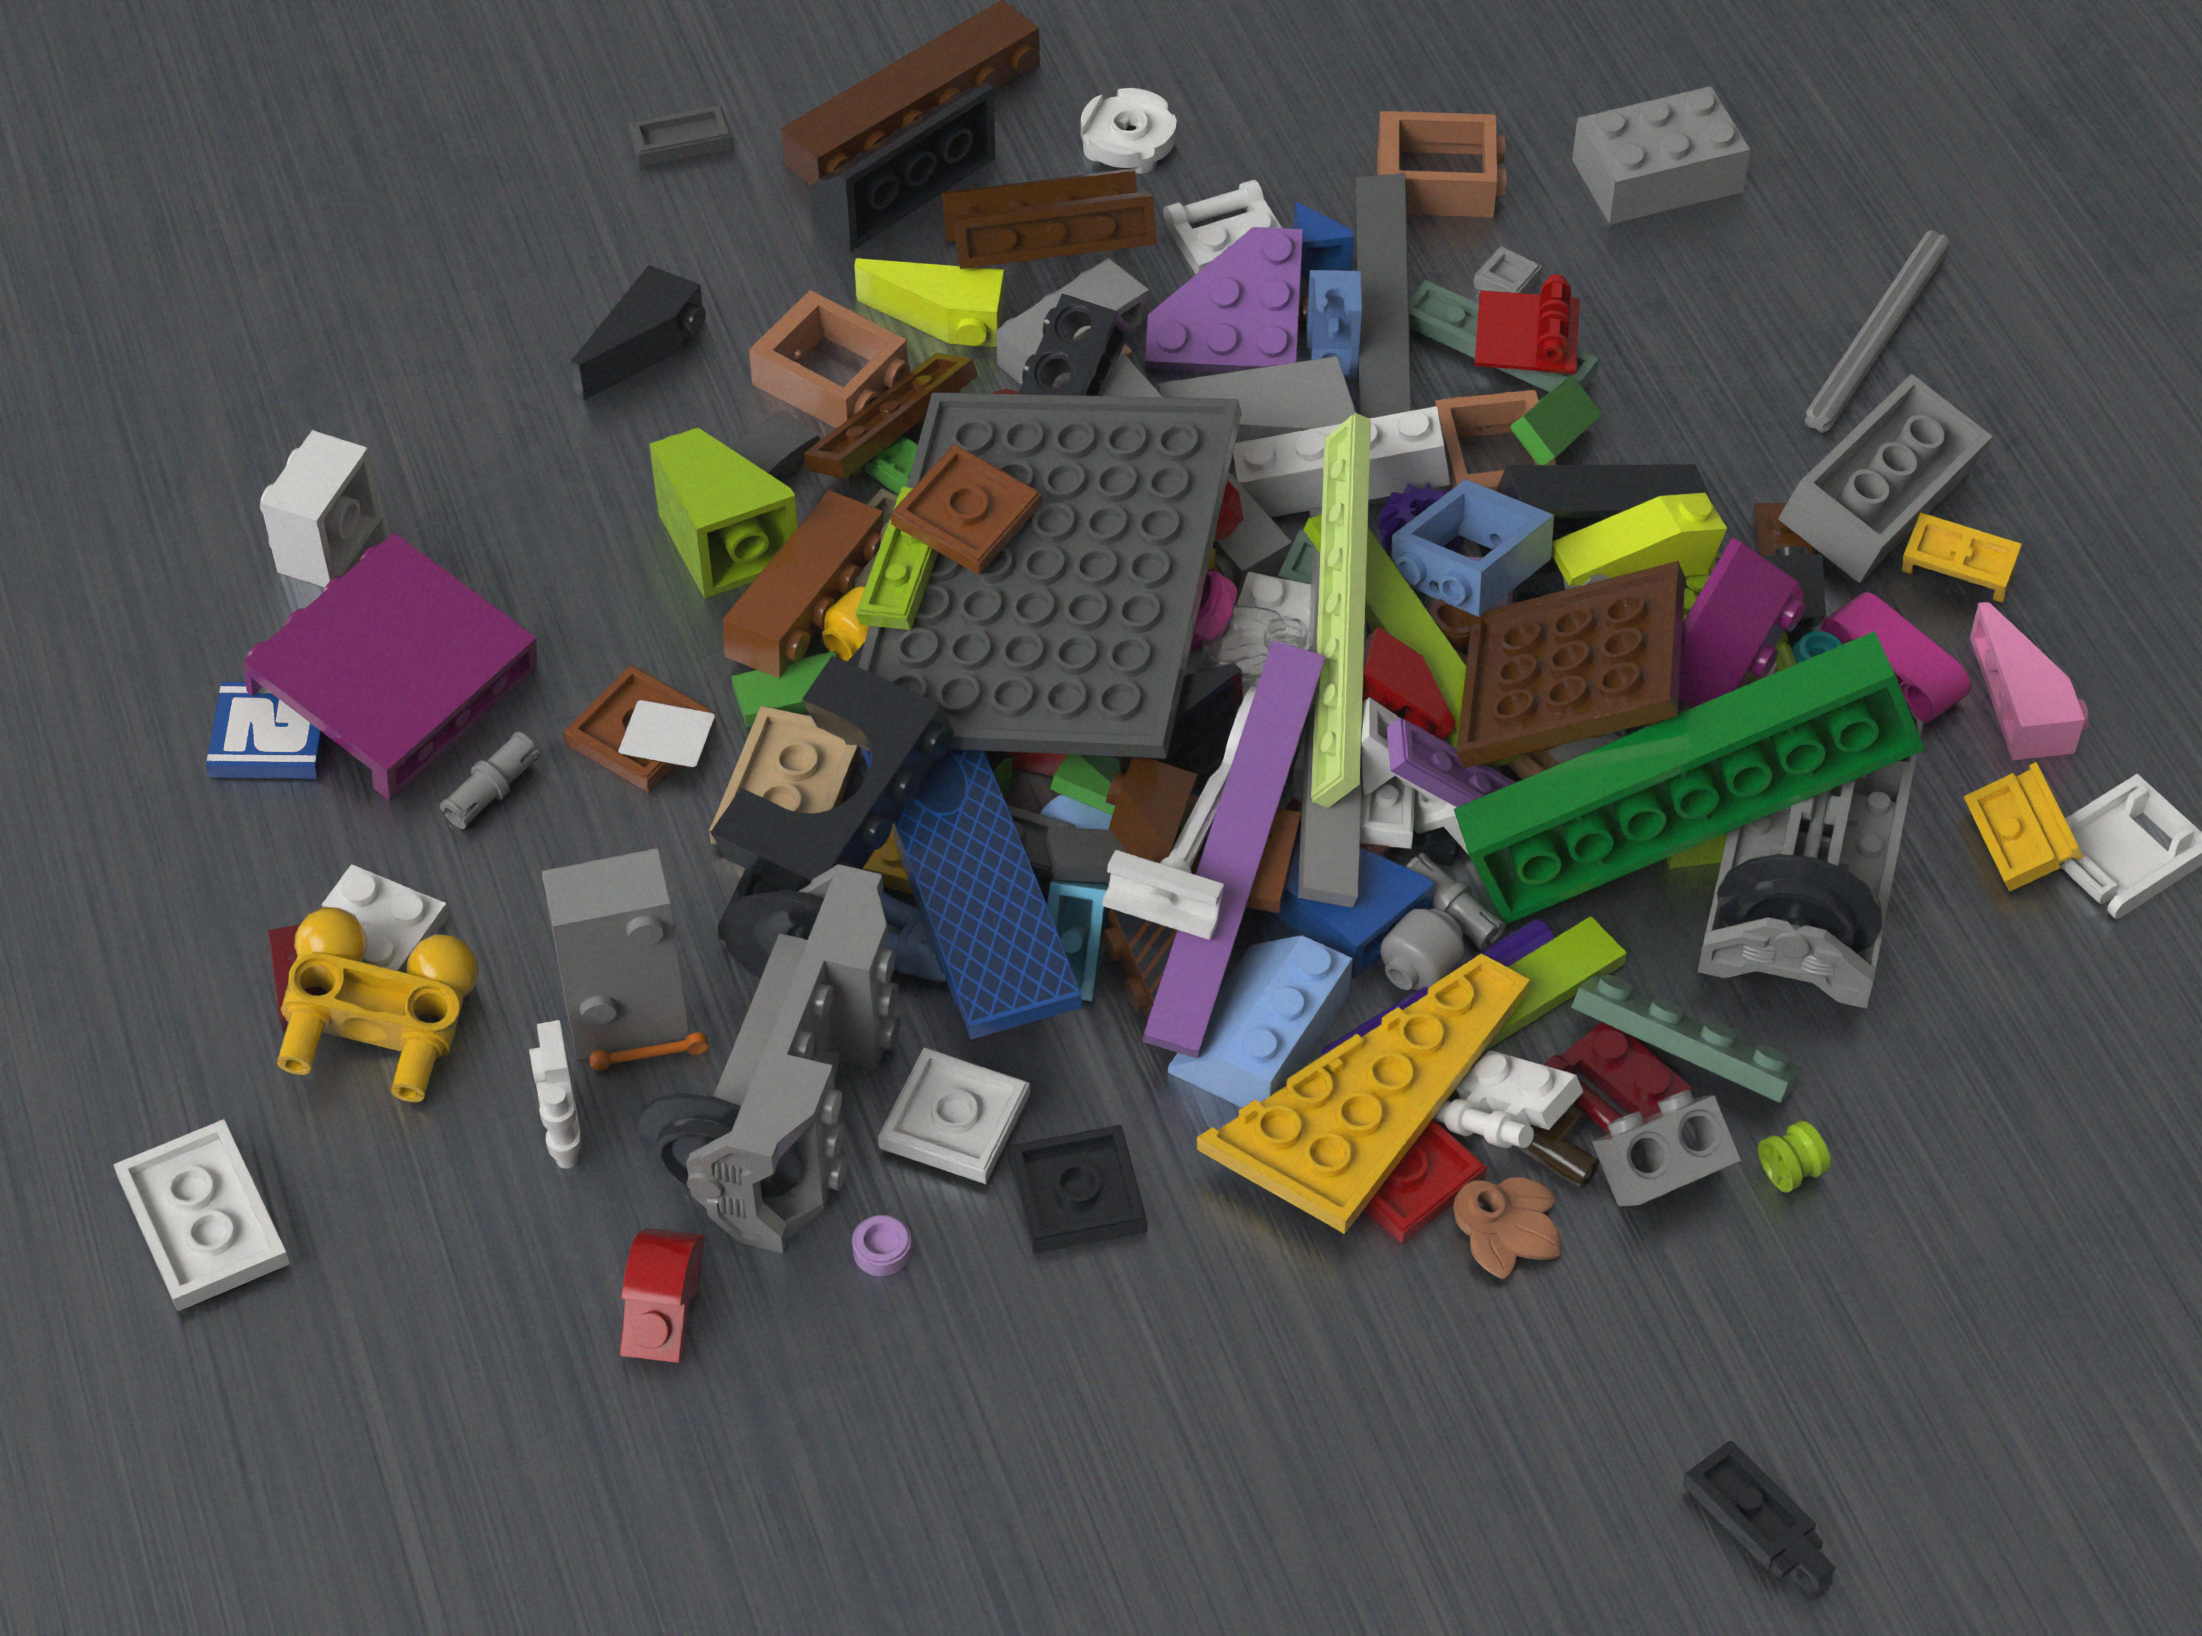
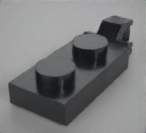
[1683,1441,1836,1599]

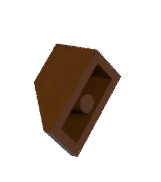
[1105,757,1197,864]

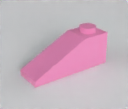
[1970,602,2088,761]

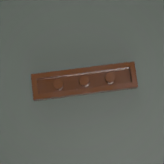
[804,352,978,479]

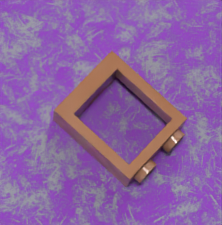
[1377,111,1506,217]
[749,290,910,428]
[1434,390,1557,491]

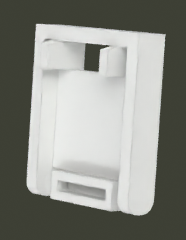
[2059,774,2202,919]

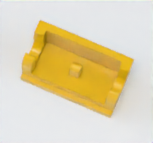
[1902,512,2022,603]

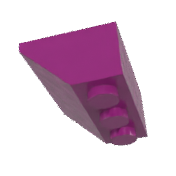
[1678,538,1805,713]

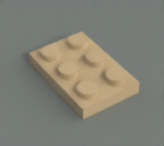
[709,706,862,845]

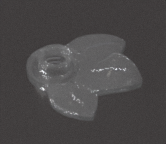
[1203,605,1313,679]

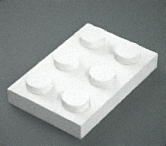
[113,1119,290,1312]

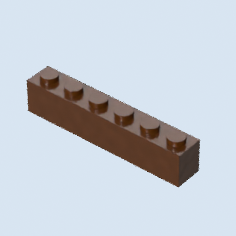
[781,0,1040,186]

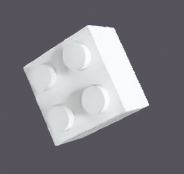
[260,430,382,588]

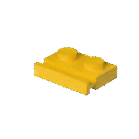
[1963,762,2084,892]

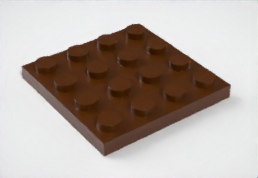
[1456,561,1685,769]

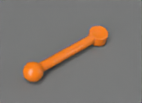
[589,1032,709,1071]

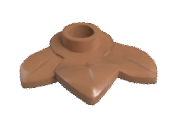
[1454,1177,1562,1280]

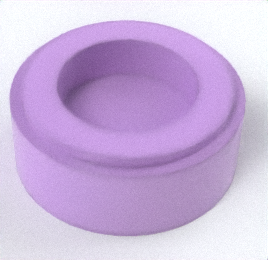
[852,1215,912,1276]

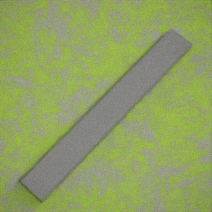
[1298,546,1367,908]

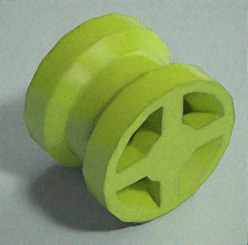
[1758,1120,1831,1193]

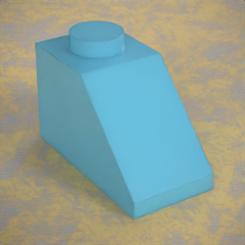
[1047,879,1110,1001]

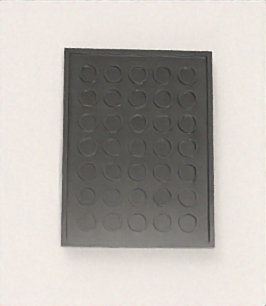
[844,393,1241,759]

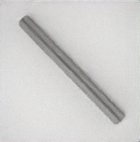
[1805,230,1950,433]

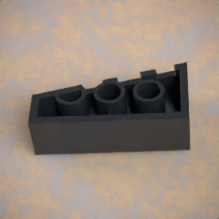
[1477,464,1714,575]

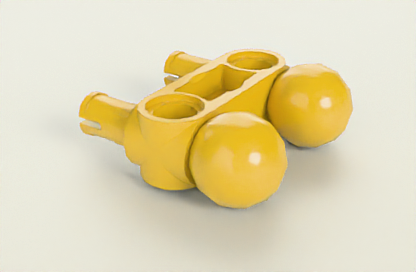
[277,907,479,1102]

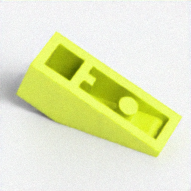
[854,258,1005,347]
[1551,493,1727,586]

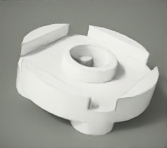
[1081,88,1177,174]

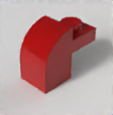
[619,1228,705,1363]

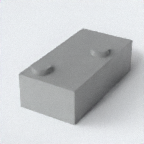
[1778,373,1993,583]
[541,848,689,1061]

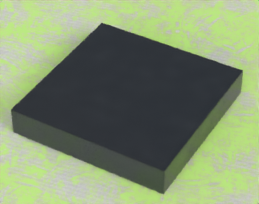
[1008,1124,1148,1254]

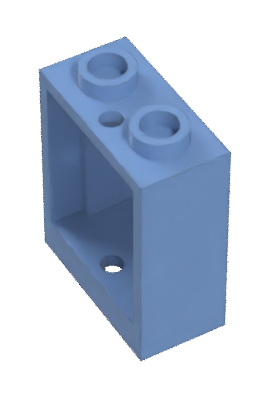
[1391,479,1554,617]

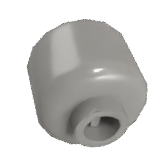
[1380,909,1465,991]

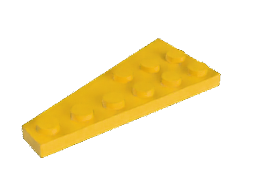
[1197,953,1530,1234]

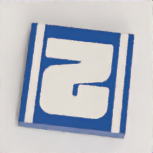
[206,682,324,779]

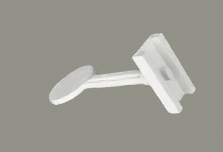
[1102,685,1257,940]

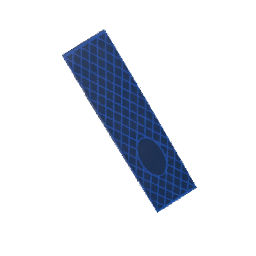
[861,747,1082,1039]

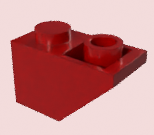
[1362,627,1455,740]

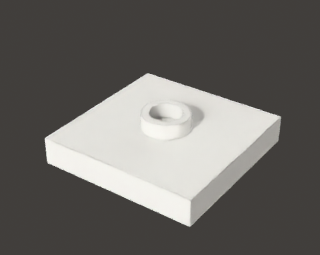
[878,1047,1030,1184]

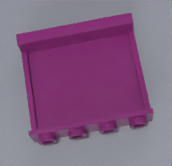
[243,532,537,800]

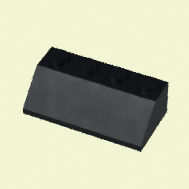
[810,82,996,252]

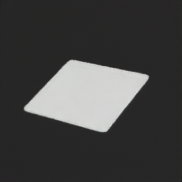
[618,700,715,767]

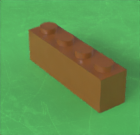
[723,490,884,678]

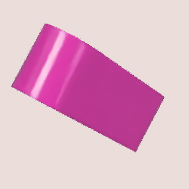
[1821,592,1971,724]

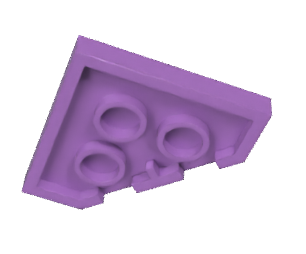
[1145,227,1303,373]

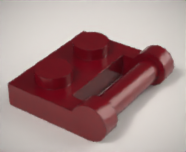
[1544,1022,1692,1146]

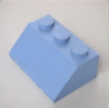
[1168,935,1352,1108]

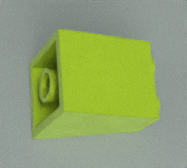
[649,428,798,599]

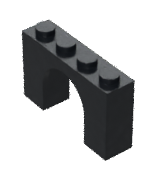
[710,656,954,892]

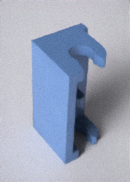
[1306,270,1362,382]

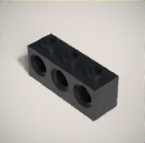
[1018,293,1131,396]

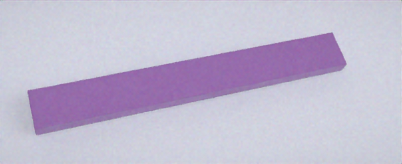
[1142,640,1325,1059]

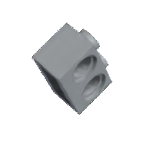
[1592,1090,1741,1207]

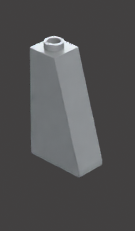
[1158,356,1356,459]

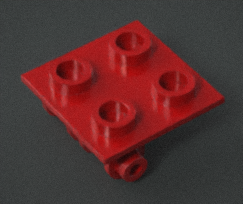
[1474,274,1580,374]

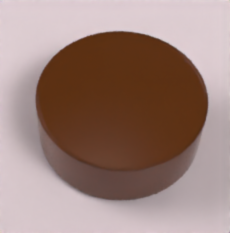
[1427,599,1473,650]

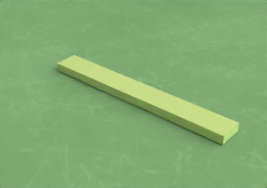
[1311,413,1371,808]

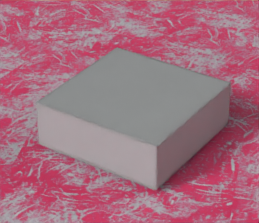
[1474,246,1543,294]

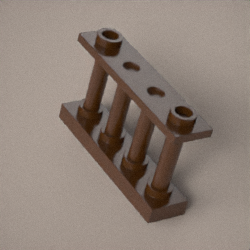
[941,168,1157,269]

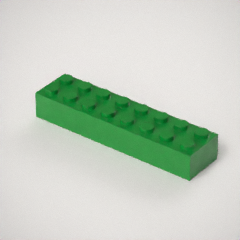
[1454,631,1925,924]

